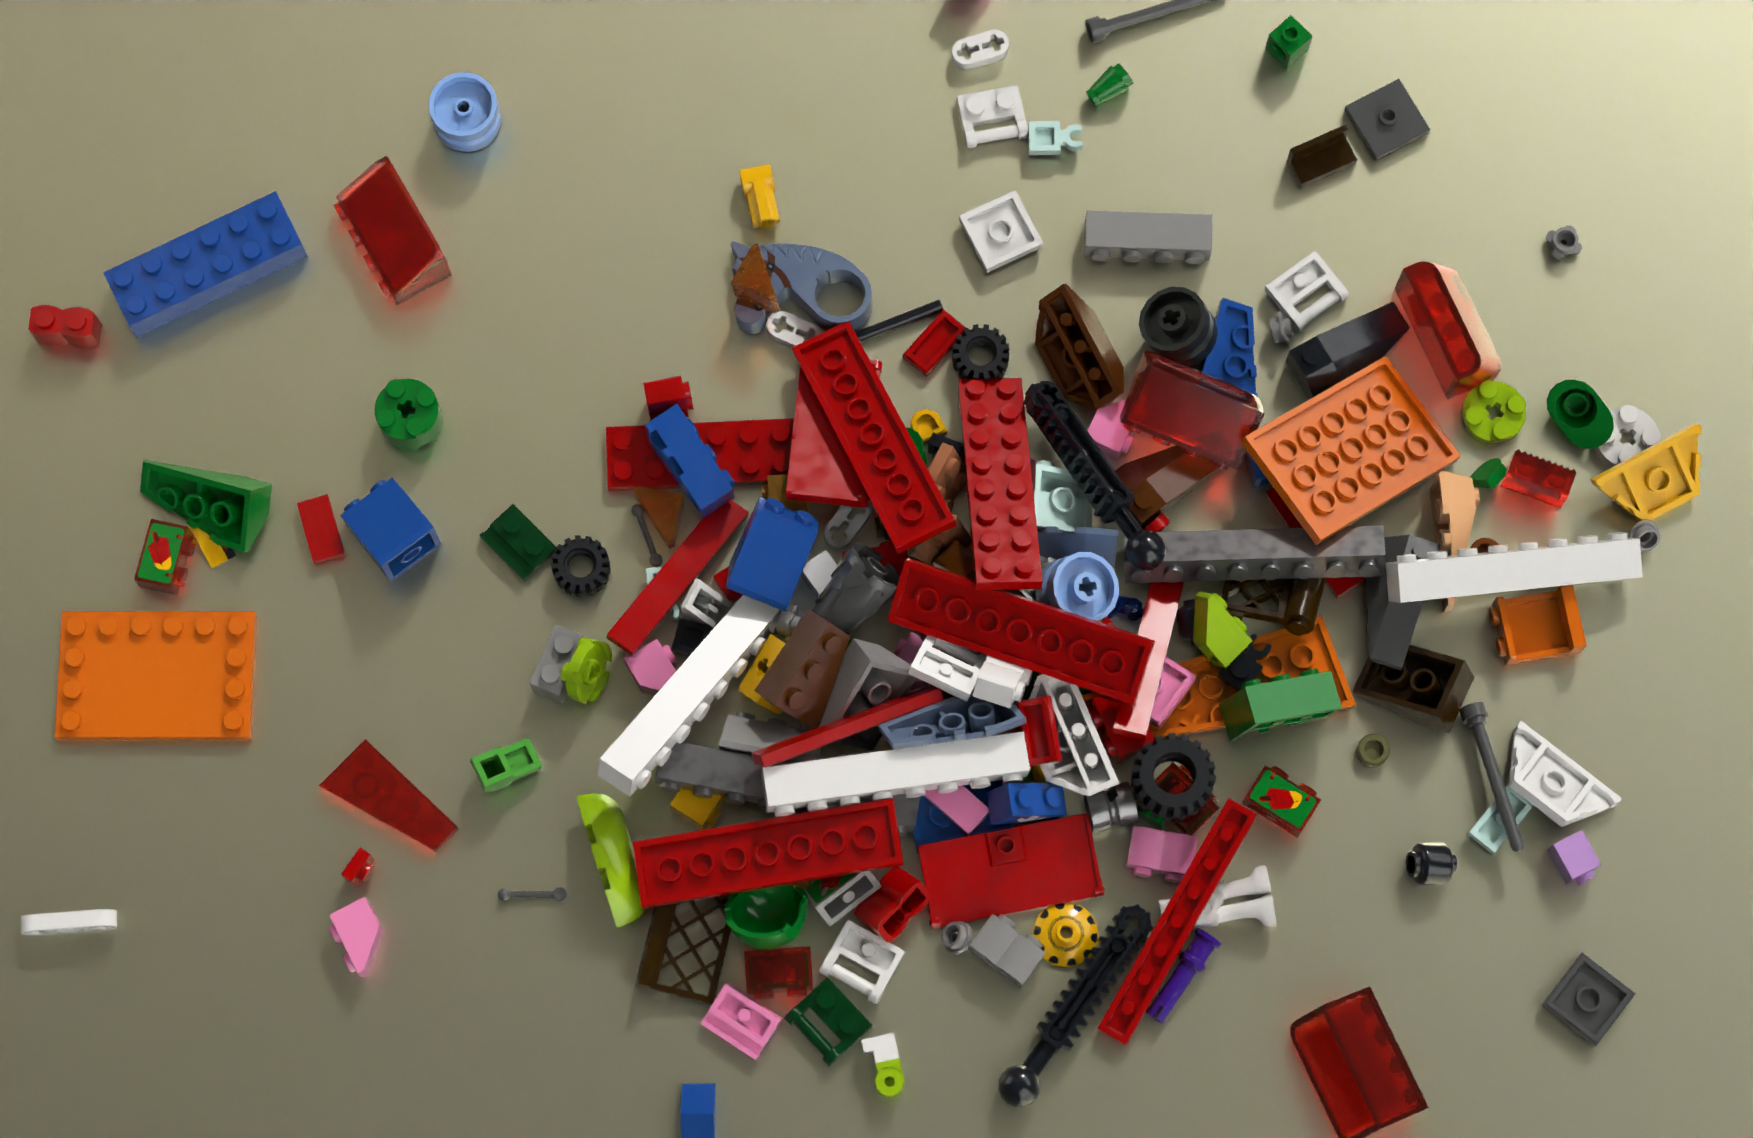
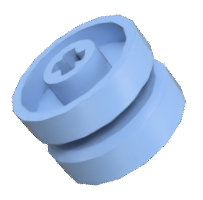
[428,72,501,152]
[1036,552,1119,621]

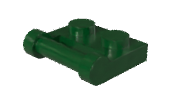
[784,977,873,1066]

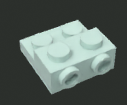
[1031,461,1093,533]

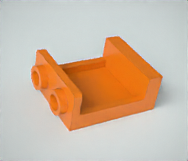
[1489,585,1587,666]

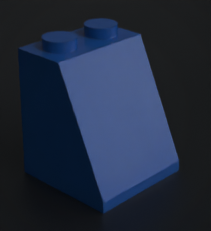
[340,477,441,582]
[726,497,819,612]

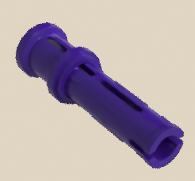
[1146,928,1222,1024]

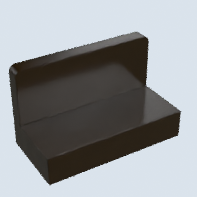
[1287,125,1357,188]

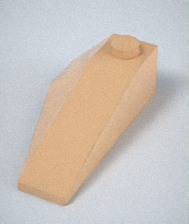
[1429,471,1480,612]

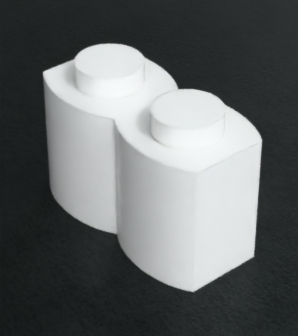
[973,656,1033,708]

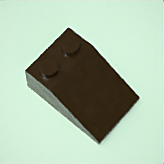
[1352,645,1474,733]

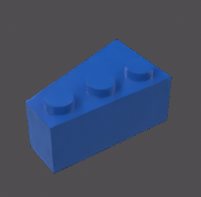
[645,404,736,518]

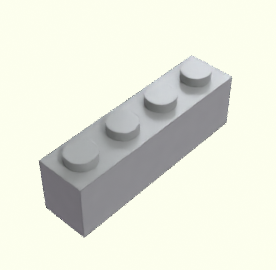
[1084,211,1212,264]

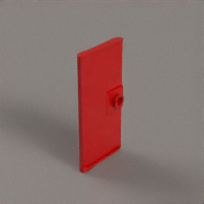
[785,359,882,508]
[917,813,1105,929]

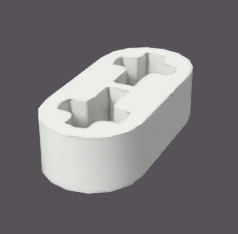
[952,30,1009,70]
[766,310,823,349]
[824,501,871,551]

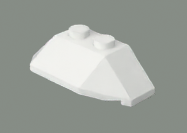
[1029,674,1119,797]

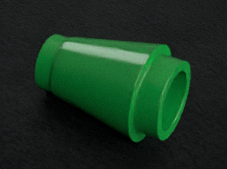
[1086,63,1133,107]

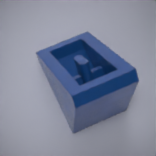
[680,1084,716,1138]

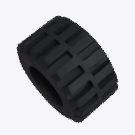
[1131,733,1216,822]

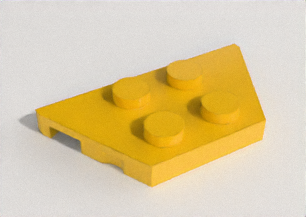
[1590,423,1702,521]

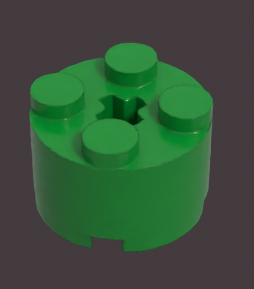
[374,379,443,451]

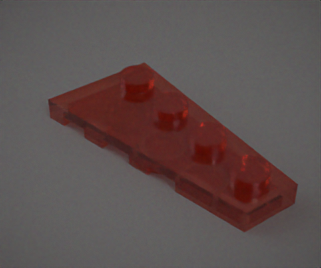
[319,739,459,852]

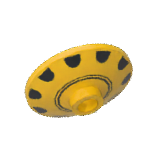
[1033,902,1099,968]

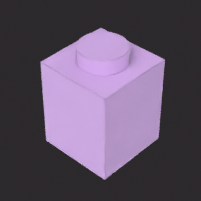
[1548,830,1601,885]

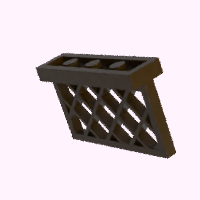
[634,896,731,1005]

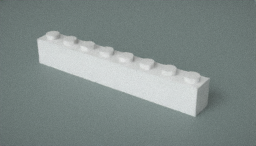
[1386,532,1643,603]
[598,595,782,797]
[761,731,1030,816]

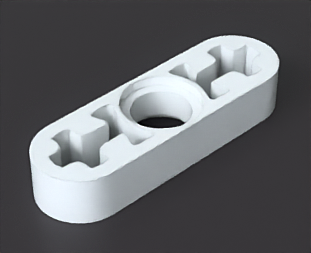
[21,909,117,935]

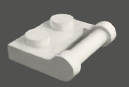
[957,85,1029,149]
[1265,251,1349,333]
[908,635,988,702]
[819,919,905,1004]

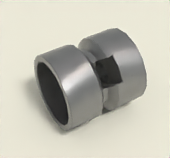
[1083,781,1138,833]

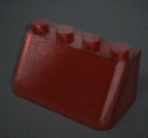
[333,156,452,305]
[1394,261,1501,399]
[1120,351,1265,470]
[1290,986,1429,1138]

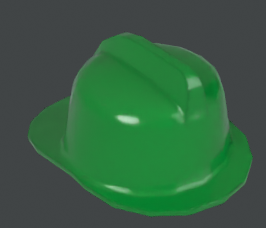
[1546,379,1614,449]

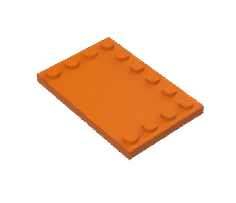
[1241,356,1461,545]
[55,611,257,740]

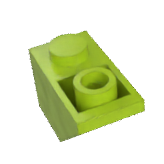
[1193,591,1252,668]

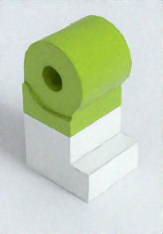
[861,1032,904,1098]

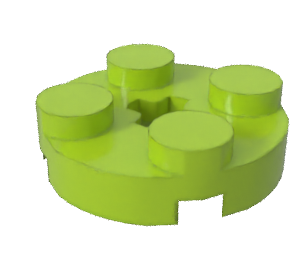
[1461,380,1526,445]
[561,637,612,704]

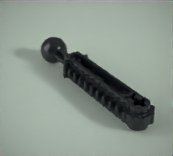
[1023,381,1167,570]
[998,904,1153,1107]

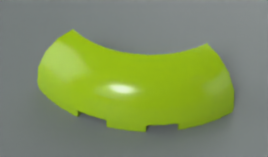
[576,793,646,928]

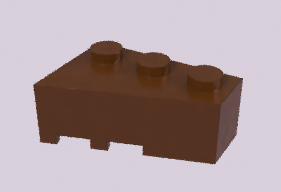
[754,609,851,729]

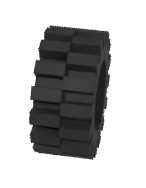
[952,324,1010,381]
[551,535,611,597]

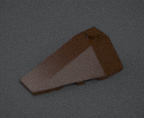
[1115,431,1237,530]

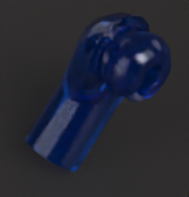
[1102,596,1144,621]

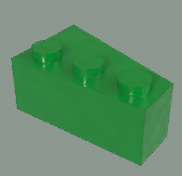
[1219,669,1342,742]

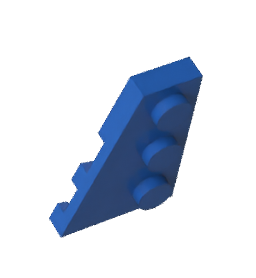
[1196,298,1258,407]

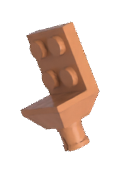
[908,442,971,566]

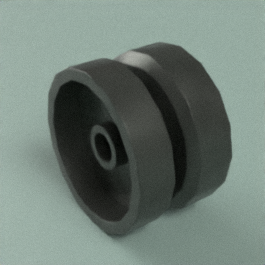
[1139,287,1218,368]

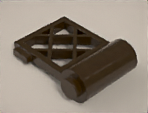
[1221,578,1326,636]

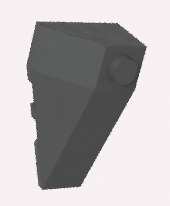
[1364,534,1441,670]

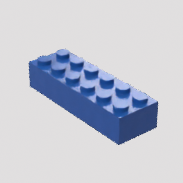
[103,191,308,338]

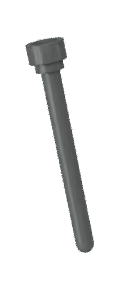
[1085,0,1215,44]
[1459,702,1524,852]

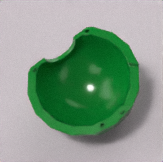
[724,883,808,950]

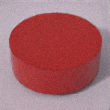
[1143,512,1170,532]

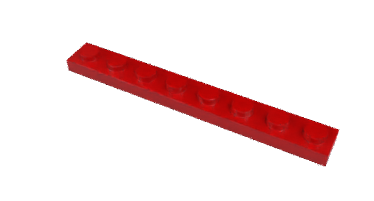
[1097,798,1258,1045]

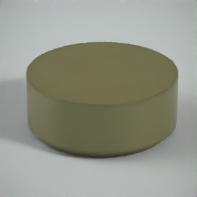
[1356,734,1390,768]

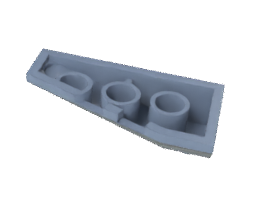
[1037,526,1119,569]
[878,689,1026,749]

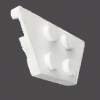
[1509,721,1622,827]

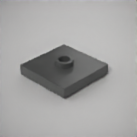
[1344,79,1430,161]
[1541,952,1636,1047]

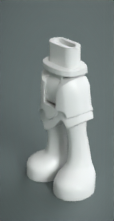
[1159,865,1277,928]

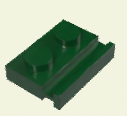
[479,504,557,582]

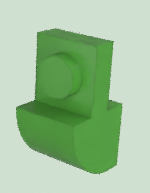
[470,738,542,792]

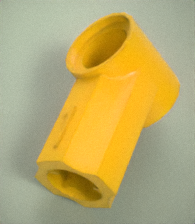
[739,163,780,229]

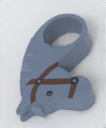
[731,242,873,334]

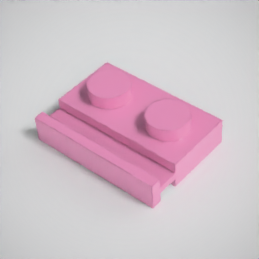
[700,982,783,1060]

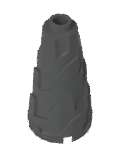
[812,543,900,635]

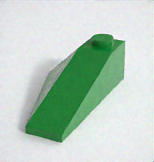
[140,460,272,552]

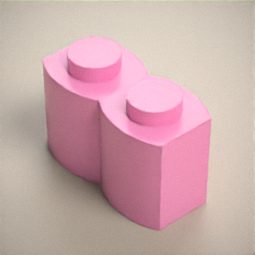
[1126,826,1198,884]

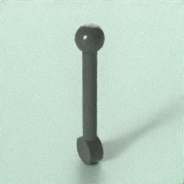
[631,504,663,567]
[498,887,567,901]

